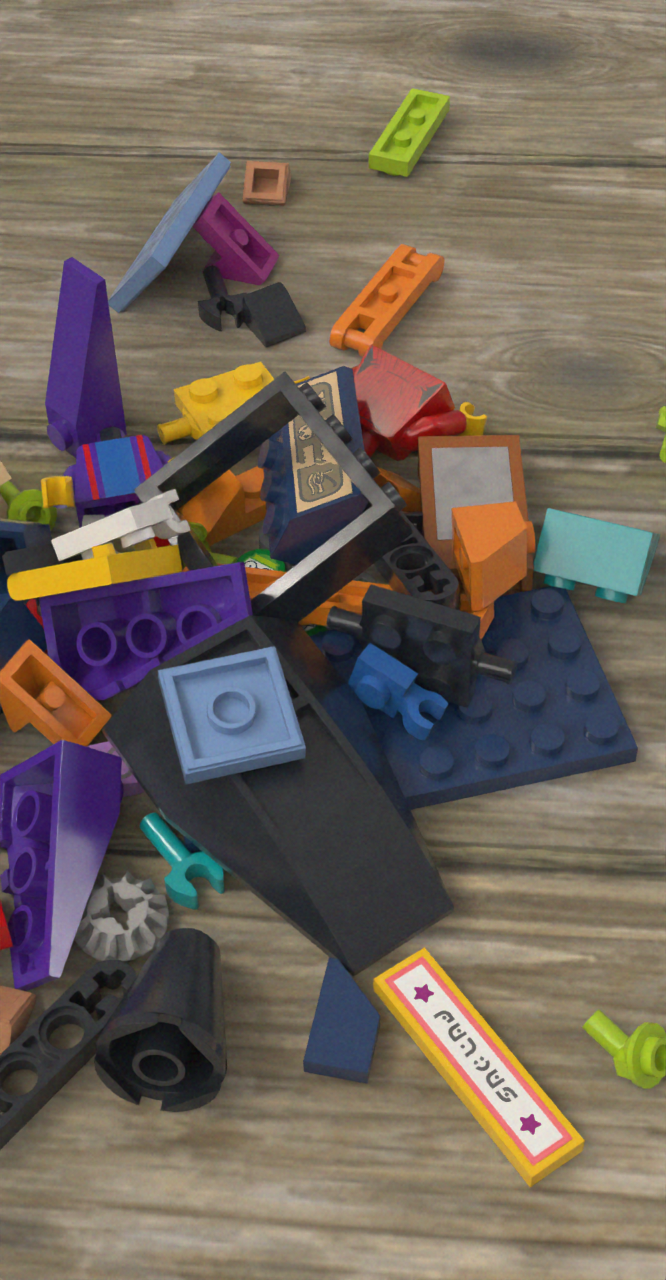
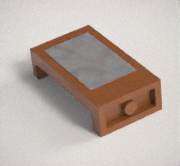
[417,435,534,596]

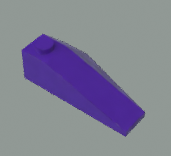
[45,257,127,458]
[39,562,253,701]
[0,740,124,991]

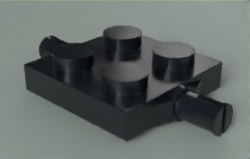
[326,584,518,708]

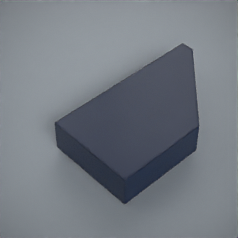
[303,957,380,1084]

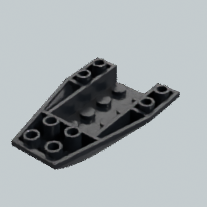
[103,615,454,977]

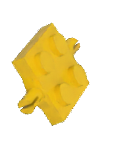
[157,362,310,445]

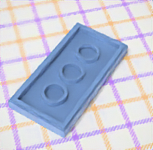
[108,152,231,313]

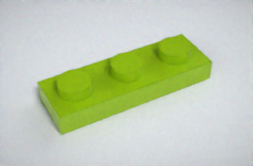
[369,88,450,177]

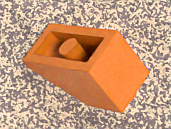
[451,501,535,611]

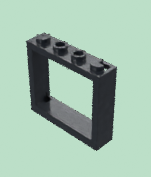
[134,371,414,622]

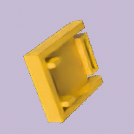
[7,538,183,601]

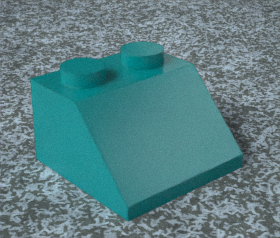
[534,508,661,603]

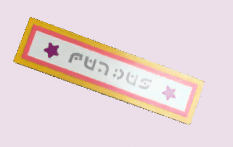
[373,947,585,1187]

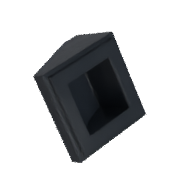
[242,282,306,347]

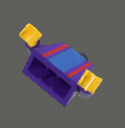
[41,427,175,528]

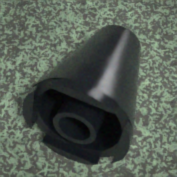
[94,928,227,1112]

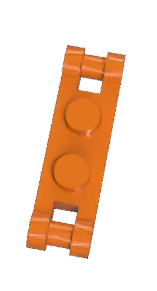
[329,244,444,357]

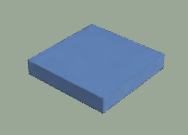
[158,646,306,784]

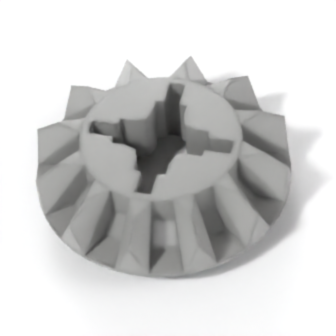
[74,870,169,962]

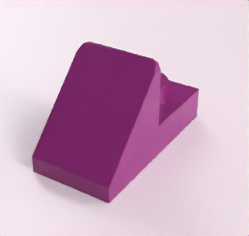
[192,192,280,285]

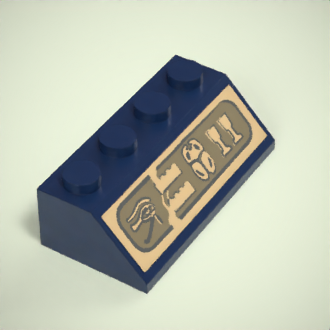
[258,366,368,565]

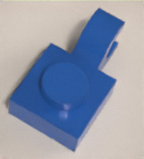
[348,643,448,740]

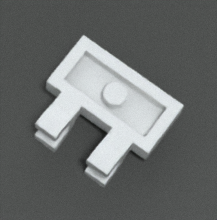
[51,489,191,561]

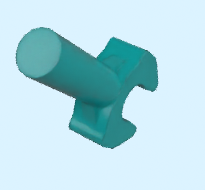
[139,812,225,910]

